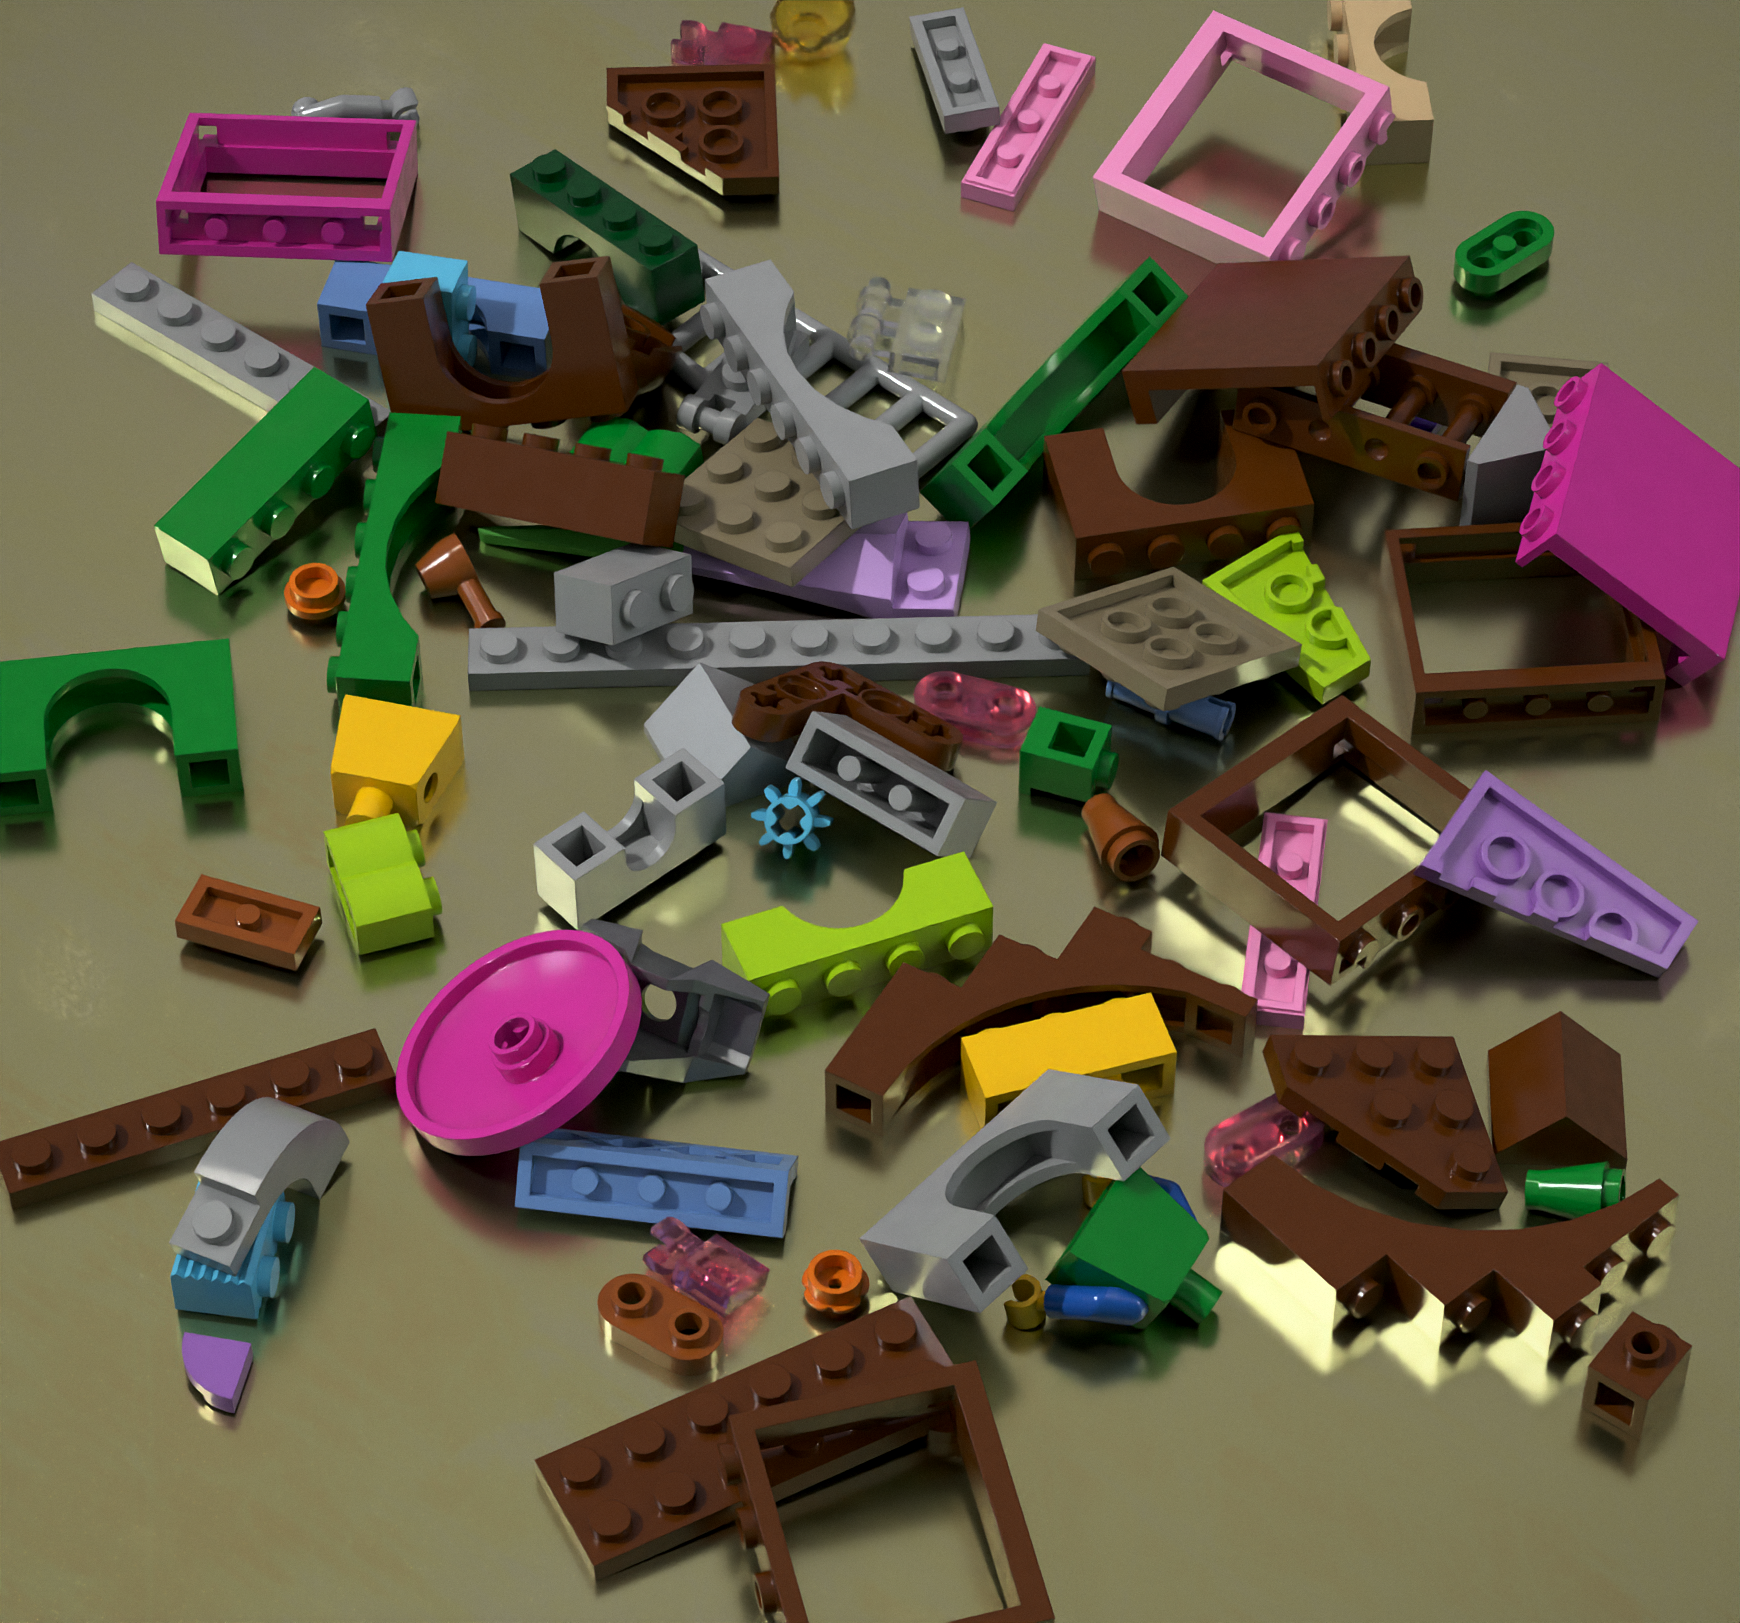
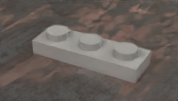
[909,7,1000,134]

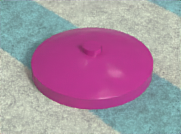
[395,930,642,1156]

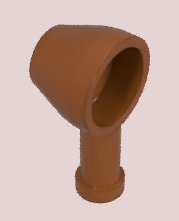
[415,533,506,628]

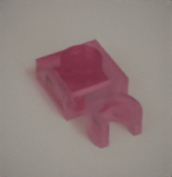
[671,20,775,65]

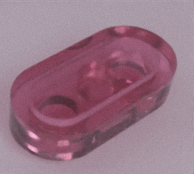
[914,671,1036,749]
[1203,1093,1325,1187]

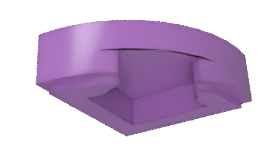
[182,1332,253,1413]

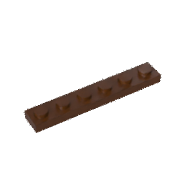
[0,1028,396,1210]

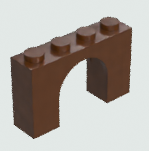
[366,256,639,431]
[1043,409,1314,581]

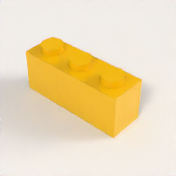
[960,992,1177,1129]

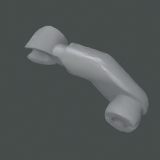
[291,87,420,127]

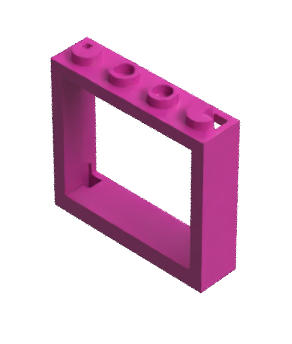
[156,113,418,262]

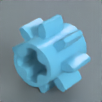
[751,777,834,859]

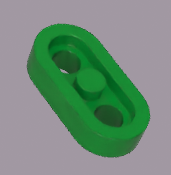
[1453,211,1554,294]

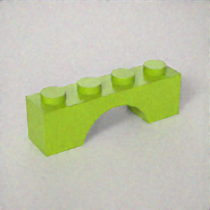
[721,851,993,1018]

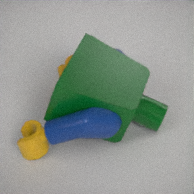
[1004,1167,1223,1329]

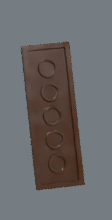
[534,1296,954,1581]

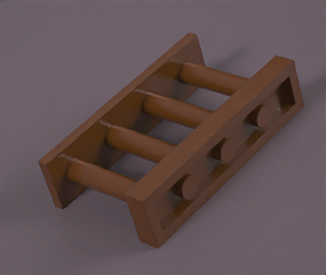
[1232,343,1517,502]

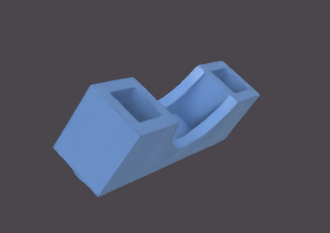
[317,260,553,379]

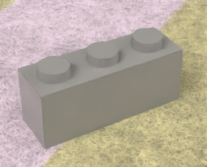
[785,711,997,859]

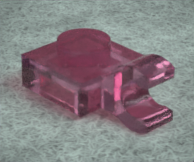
[642,1216,770,1318]

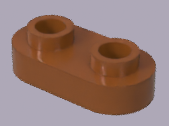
[597,1273,724,1376]

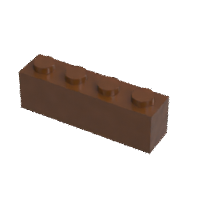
[435,423,685,548]

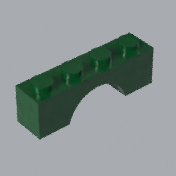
[510,149,705,326]

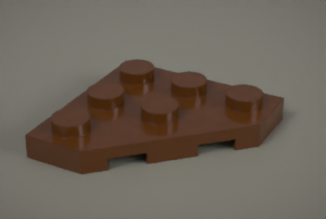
[606,63,780,195]
[1262,1035,1508,1209]

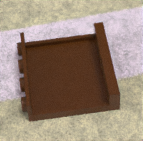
[1122,255,1424,425]

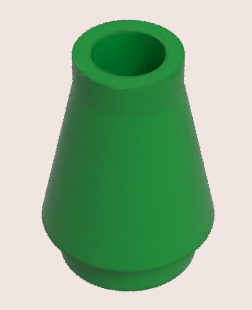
[1525,1161,1626,1220]

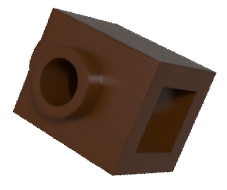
[1581,1311,1692,1441]

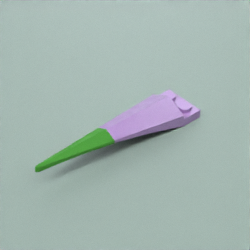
[478,512,971,619]

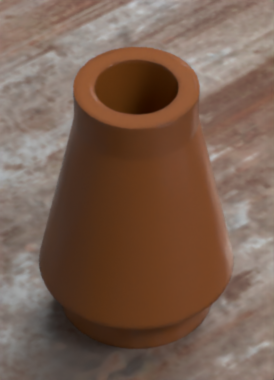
[1081,793,1160,882]

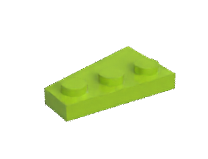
[1202,532,1371,704]

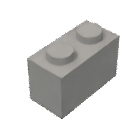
[554,543,694,645]

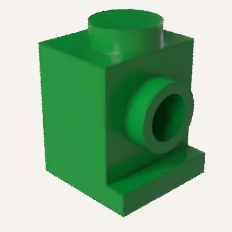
[1018,706,1119,802]

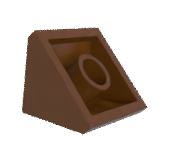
[1487,1011,1628,1168]

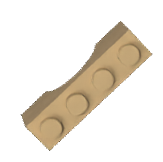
[1327,0,1434,165]

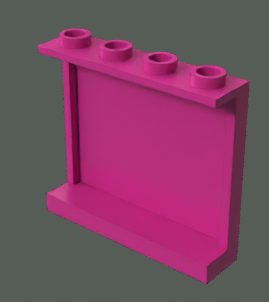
[1515,363,1740,687]

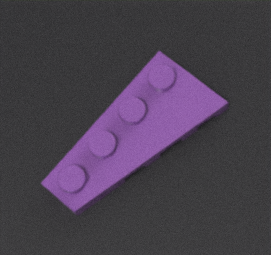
[1413,770,1698,978]

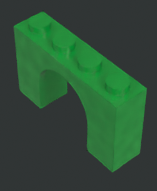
[0,638,244,817]

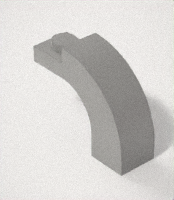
[169,1097,350,1277]

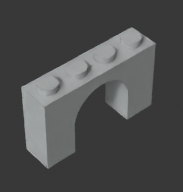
[859,1069,1171,1313]

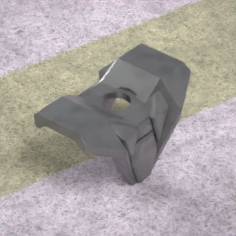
[581,919,770,1083]

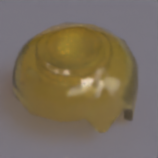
[770,0,856,62]

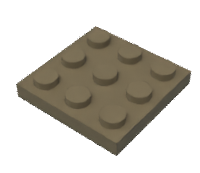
[674,418,862,587]
[1036,567,1302,711]

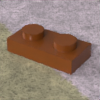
[175,874,322,971]

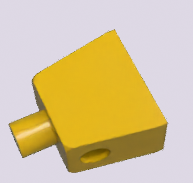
[331,694,464,827]

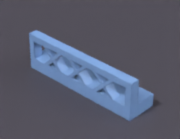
[515,1128,799,1238]

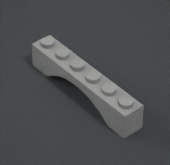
[700,259,920,529]

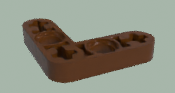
[732,661,963,772]

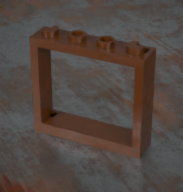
[1380,523,1666,735]
[1161,695,1471,986]
[717,1360,1055,1623]

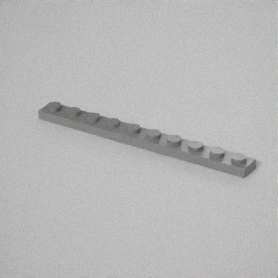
[468,614,1090,691]

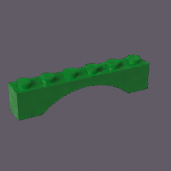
[920,256,1189,529]
[327,412,462,716]

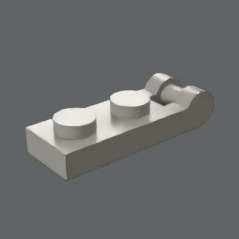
[676,330,809,445]

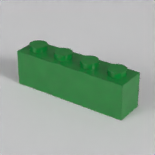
[154,366,377,596]

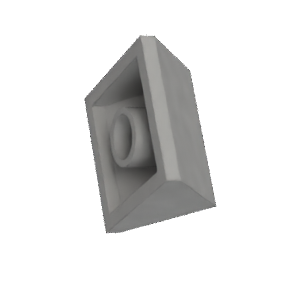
[1459,384,1550,526]
[644,662,805,807]

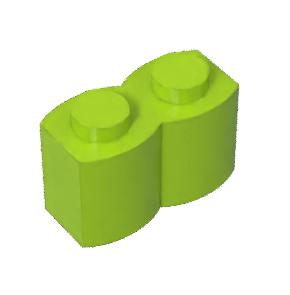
[323,813,442,955]

